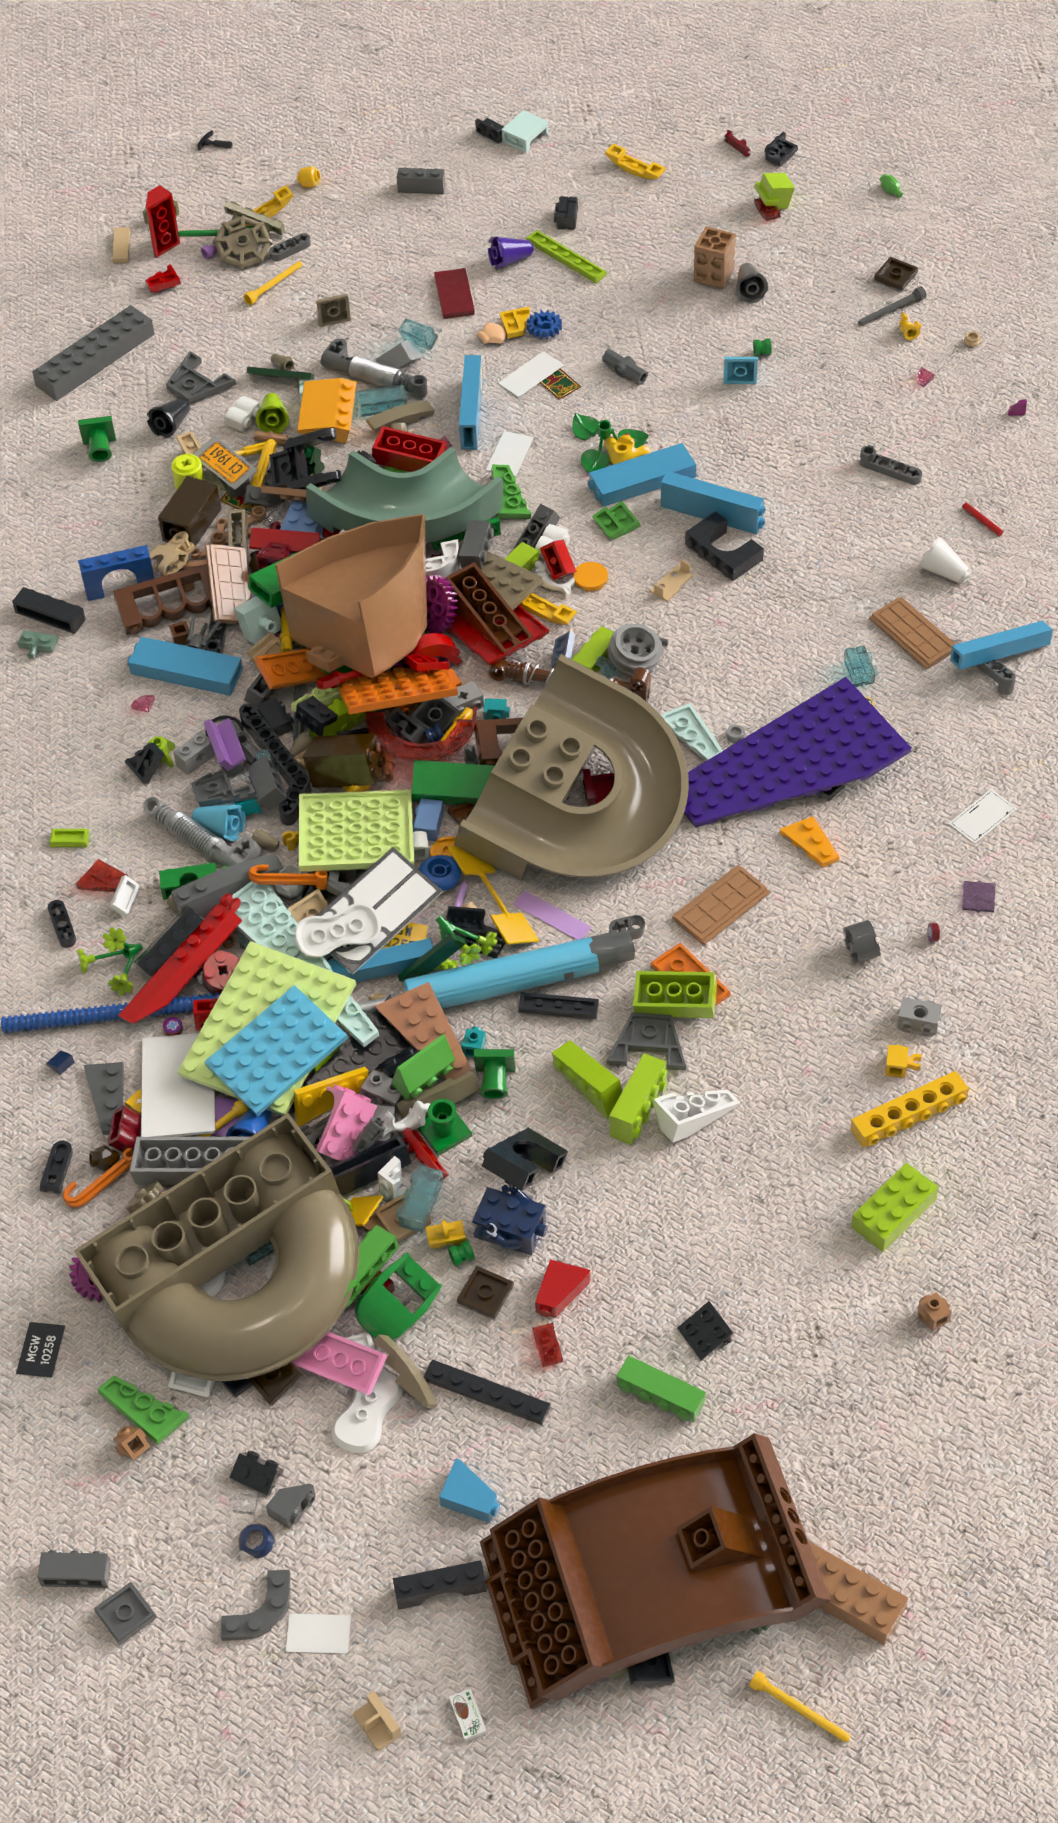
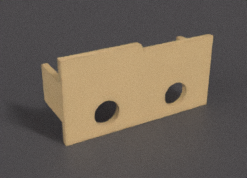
[650,559,693,602]

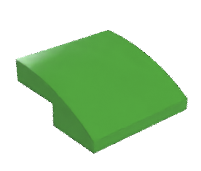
[592,501,641,539]

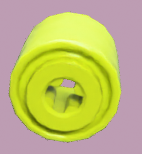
[171,454,204,490]

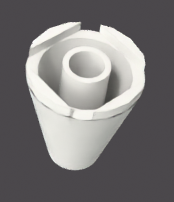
[920,537,970,583]

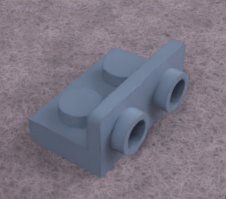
[551,631,575,668]

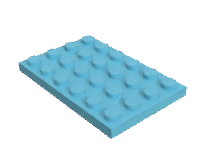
[204,985,348,1117]

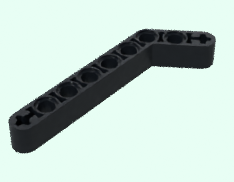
[239,704,312,826]

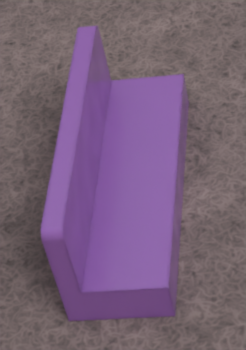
[204,718,246,771]

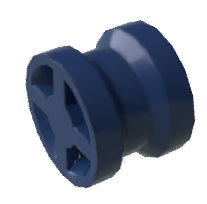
[424,724,443,746]

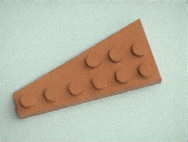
[375,982,472,1080]

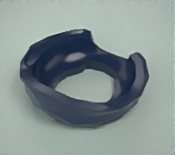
[238,1524,274,1558]

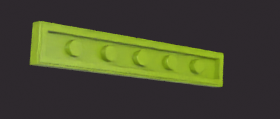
[526,230,607,283]

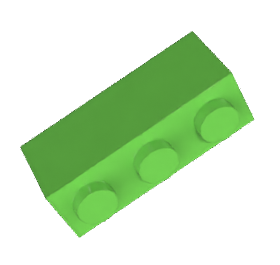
[391,1034,455,1101]

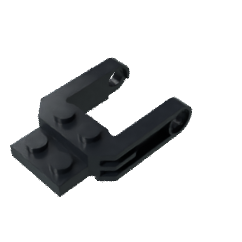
[269,428,342,490]

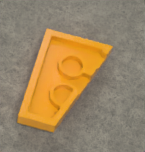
[779,816,840,868]

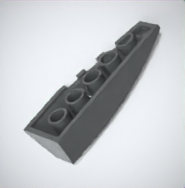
[171,853,284,918]

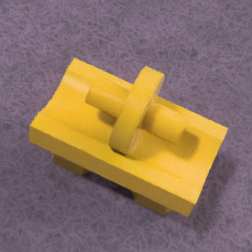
[425,1220,466,1249]

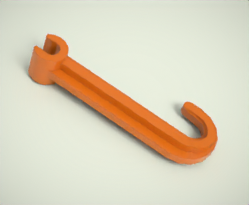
[248,864,327,890]
[63,1148,133,1208]

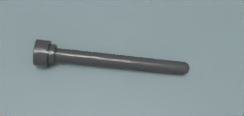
[858,286,927,325]

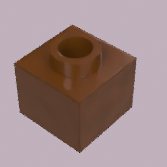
[169,621,189,645]

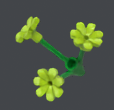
[434,915,497,970]
[77,927,143,996]

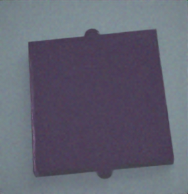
[962,881,995,913]

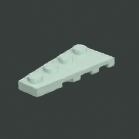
[661,703,723,761]

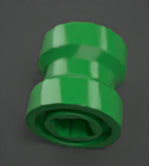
[753,338,772,356]
[448,1240,475,1267]

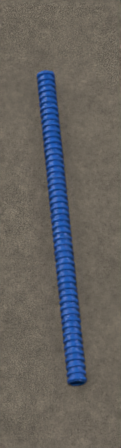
[1,992,221,1034]

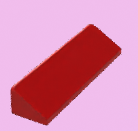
[249,527,321,553]

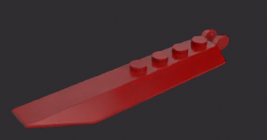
[118,893,242,1024]

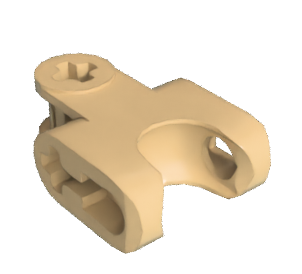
[149,531,195,576]

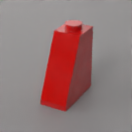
[535,1259,591,1318]

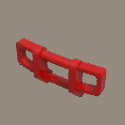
[316,670,364,690]

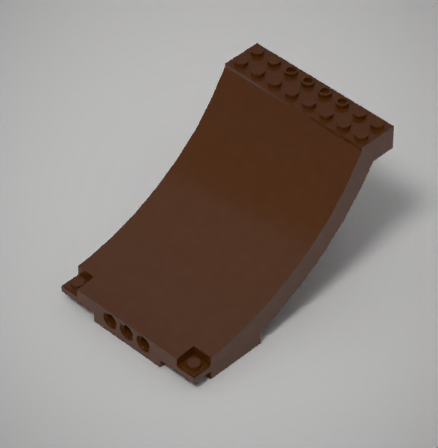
[479,1433,831,1709]

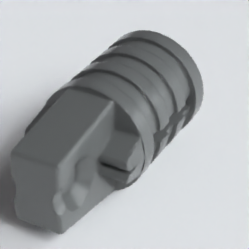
[351,1118,386,1153]

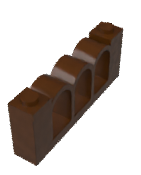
[113,564,212,635]
[474,717,523,766]

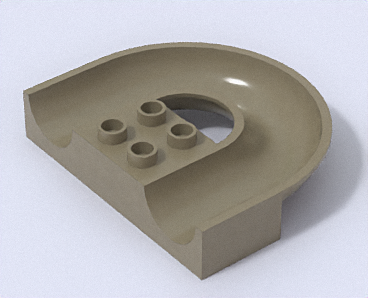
[454,654,689,880]
[74,1113,360,1381]

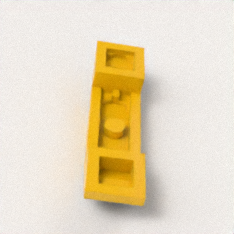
[605,143,666,179]
[239,185,294,226]
[519,593,577,625]

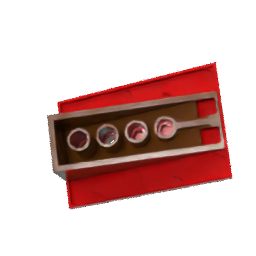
[445,562,549,665]

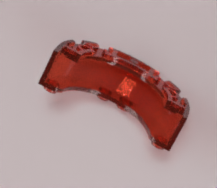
[366,706,477,762]

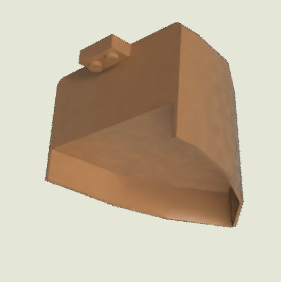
[275,514,427,678]

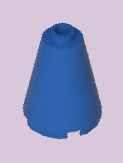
[226,1109,272,1137]

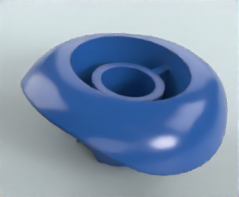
[418,855,461,891]

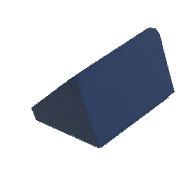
[46,1050,75,1075]

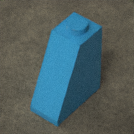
[439,1458,500,1523]

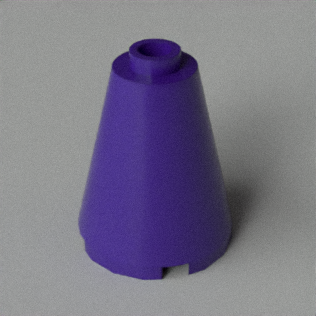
[488,236,534,269]

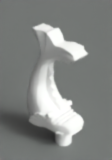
[534,561,575,599]
[381,1101,430,1137]

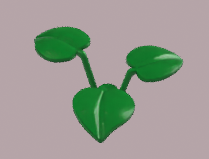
[572,413,648,472]

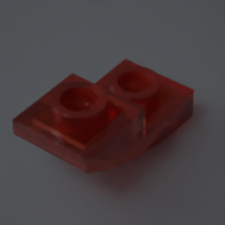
[754,197,781,221]
[532,1323,564,1367]

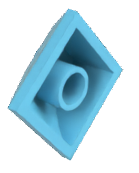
[724,357,758,384]

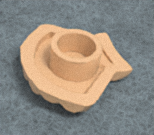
[477,322,506,344]

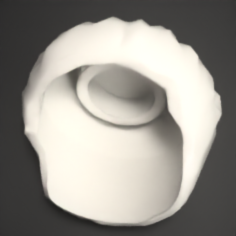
[275,864,307,899]

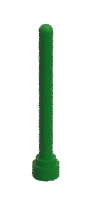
[178,226,253,237]

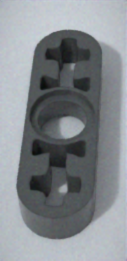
[269,233,311,261]

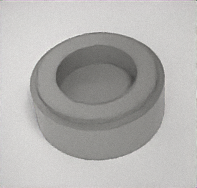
[726,725,745,743]

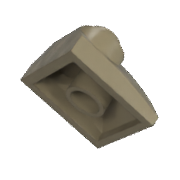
[316,294,351,327]

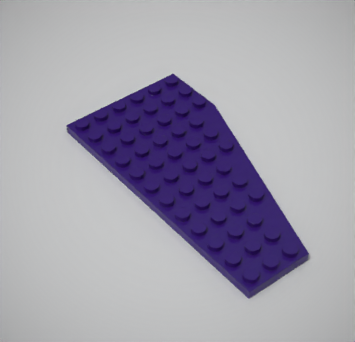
[684,677,912,828]

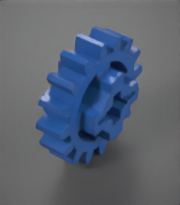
[527,310,562,339]

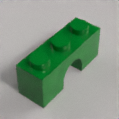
[159,863,217,900]

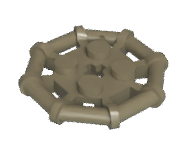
[213,215,273,269]

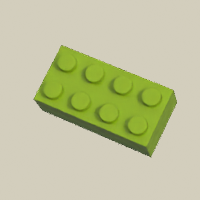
[633,971,717,1018]
[609,1053,668,1145]
[851,1162,938,1252]

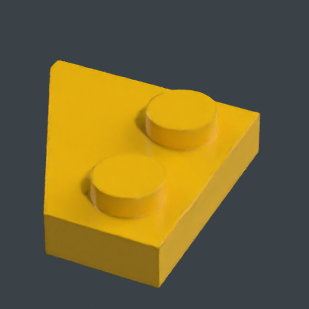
[499,307,530,339]

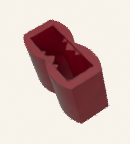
[108,1106,142,1152]

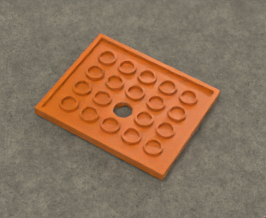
[337,661,458,715]

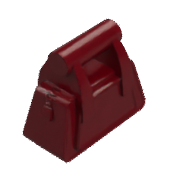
[256,542,290,568]

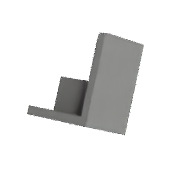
[375,339,422,369]

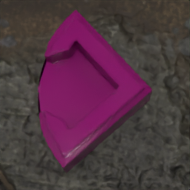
[1008,399,1027,416]

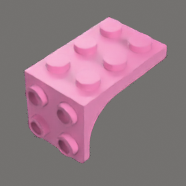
[316,1085,377,1161]

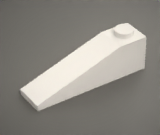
[653,1090,740,1142]

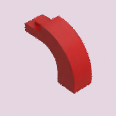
[403,633,463,666]

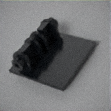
[677,1301,733,1361]

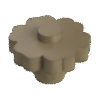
[125,1181,163,1214]

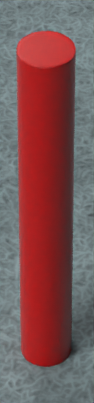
[962,502,1004,536]

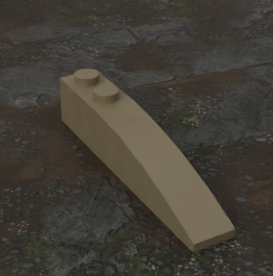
[228,509,249,574]

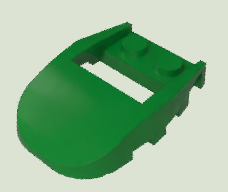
[355,1252,443,1341]

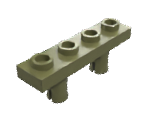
[224,201,285,238]

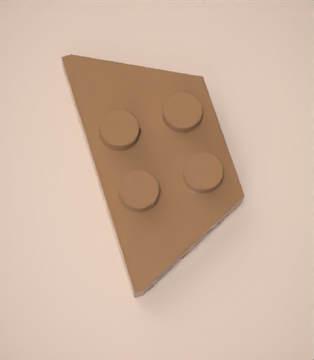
[261,486,307,503]
[360,1181,431,1243]

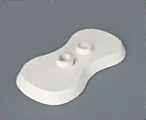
[295,903,381,957]
[331,1368,404,1453]

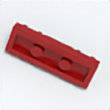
[402,1127,449,1183]

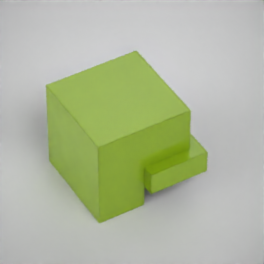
[754,173,795,209]

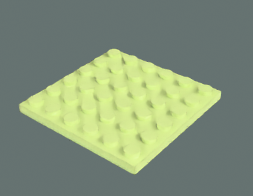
[299,790,414,872]

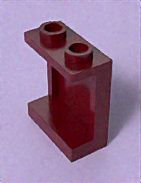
[583,769,614,807]

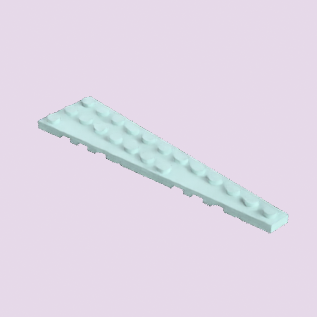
[227,881,379,1047]

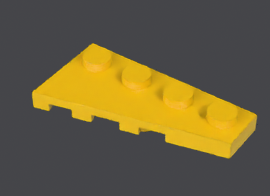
[294,1066,369,1127]

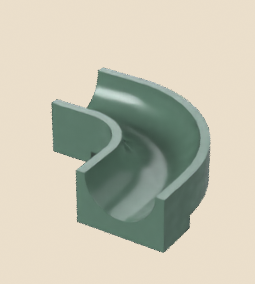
[306,447,503,543]

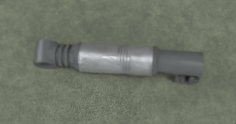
[321,339,428,398]

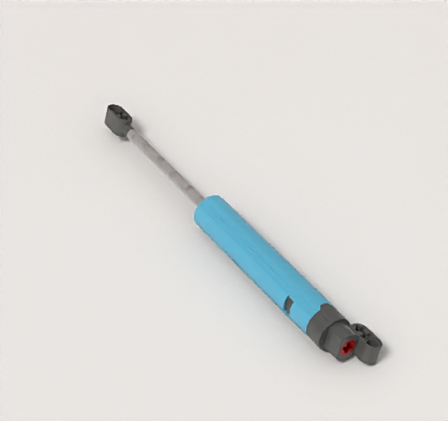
[358,915,645,1014]

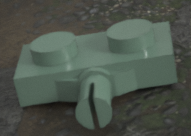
[18,630,58,659]

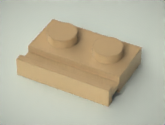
[246,632,281,673]

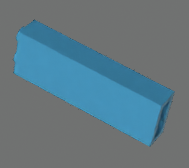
[459,355,483,450]
[588,443,697,507]
[661,471,766,535]
[127,637,243,696]

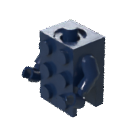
[472,1181,548,1256]

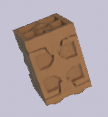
[694,226,736,289]

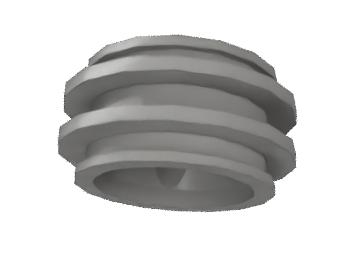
[607,624,663,676]

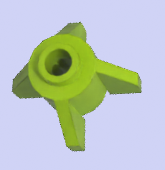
[147,736,175,768]

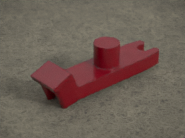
[724,130,751,157]

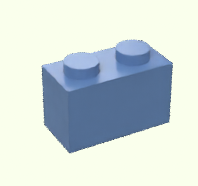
[412,798,444,841]

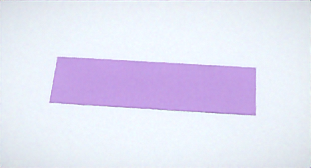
[513,890,592,940]

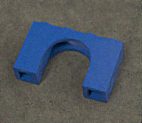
[78,545,155,601]

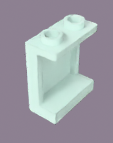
[502,110,548,153]

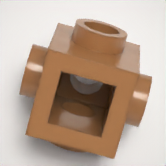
[917,1292,952,1331]
[113,1425,150,1460]

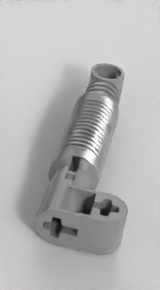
[143,796,261,867]

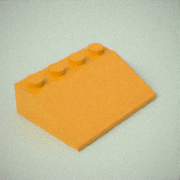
[297,378,356,444]

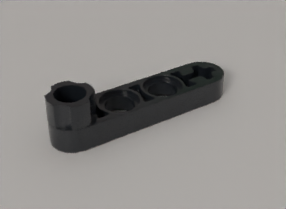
[205,611,227,654]

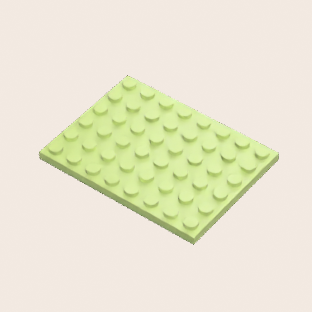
[178,941,356,1116]

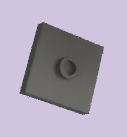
[94,1582,157,1645]

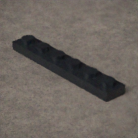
[424,1359,551,1425]

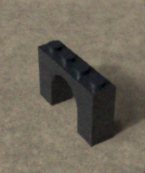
[685,511,764,581]
[482,1127,568,1190]

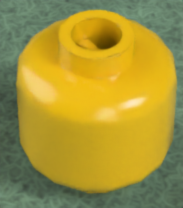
[297,166,321,188]

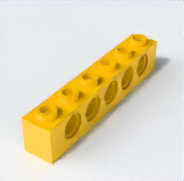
[850,1070,969,1148]

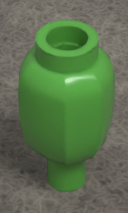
[880,174,903,198]

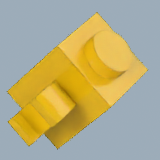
[885,1045,922,1078]

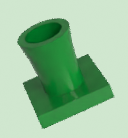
[78,416,116,462]
[474,1049,516,1099]
[418,1099,472,1156]

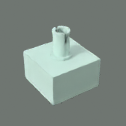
[234,596,281,645]

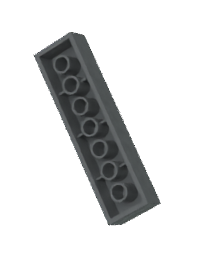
[32,305,155,401]

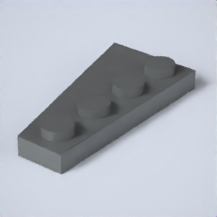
[83,1062,124,1135]

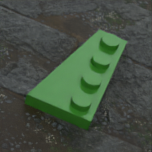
[491,464,532,519]
[98,1376,189,1445]

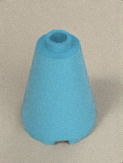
[192,804,246,841]

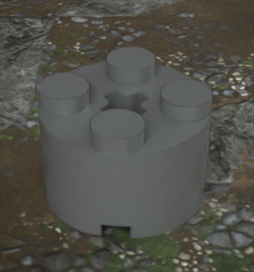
[842,920,881,964]

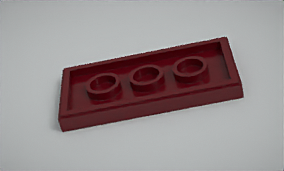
[434,268,475,319]

